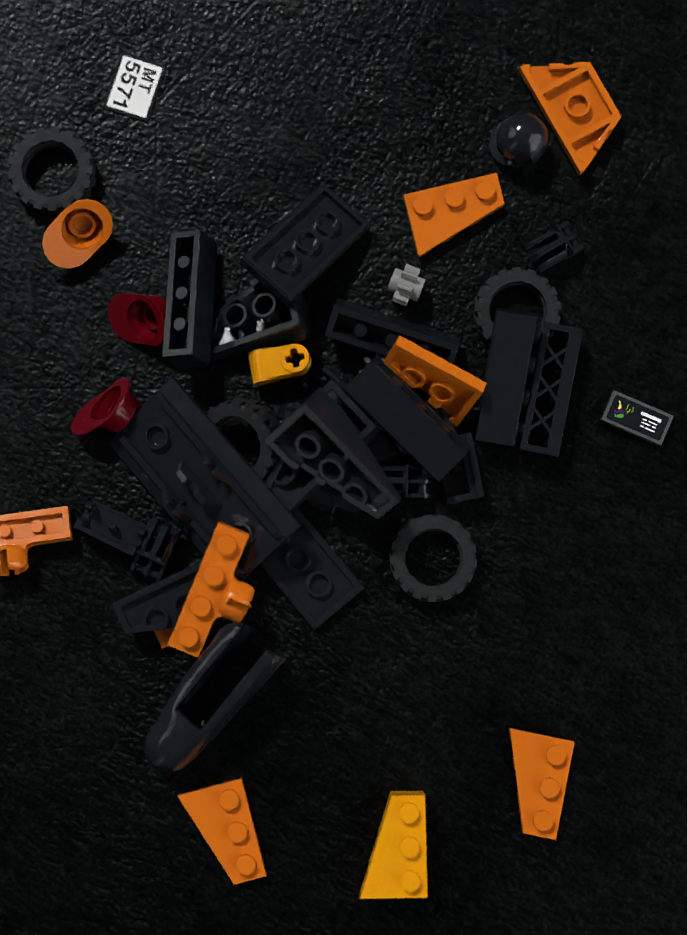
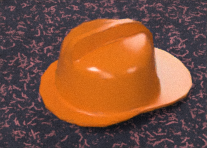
[42,199,113,269]

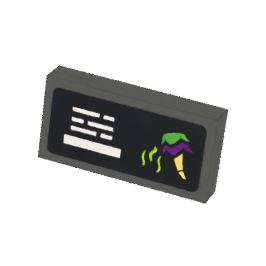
[600,390,674,446]

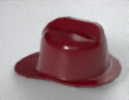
[108,293,166,346]
[71,377,143,436]

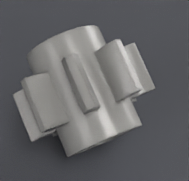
[387,263,426,306]

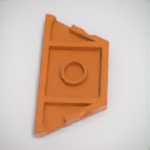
[519,62,622,175]

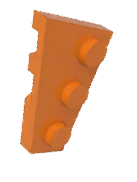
[403,173,504,259]
[384,335,487,427]
[509,728,575,840]
[178,778,267,885]

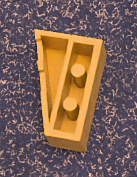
[360,791,427,899]

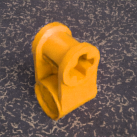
[247,344,312,385]

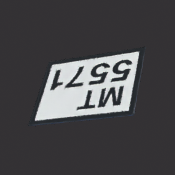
[103,52,166,122]

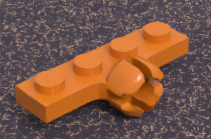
[0,506,73,576]
[168,521,254,658]

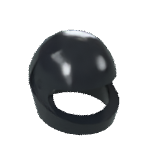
[489,112,549,168]

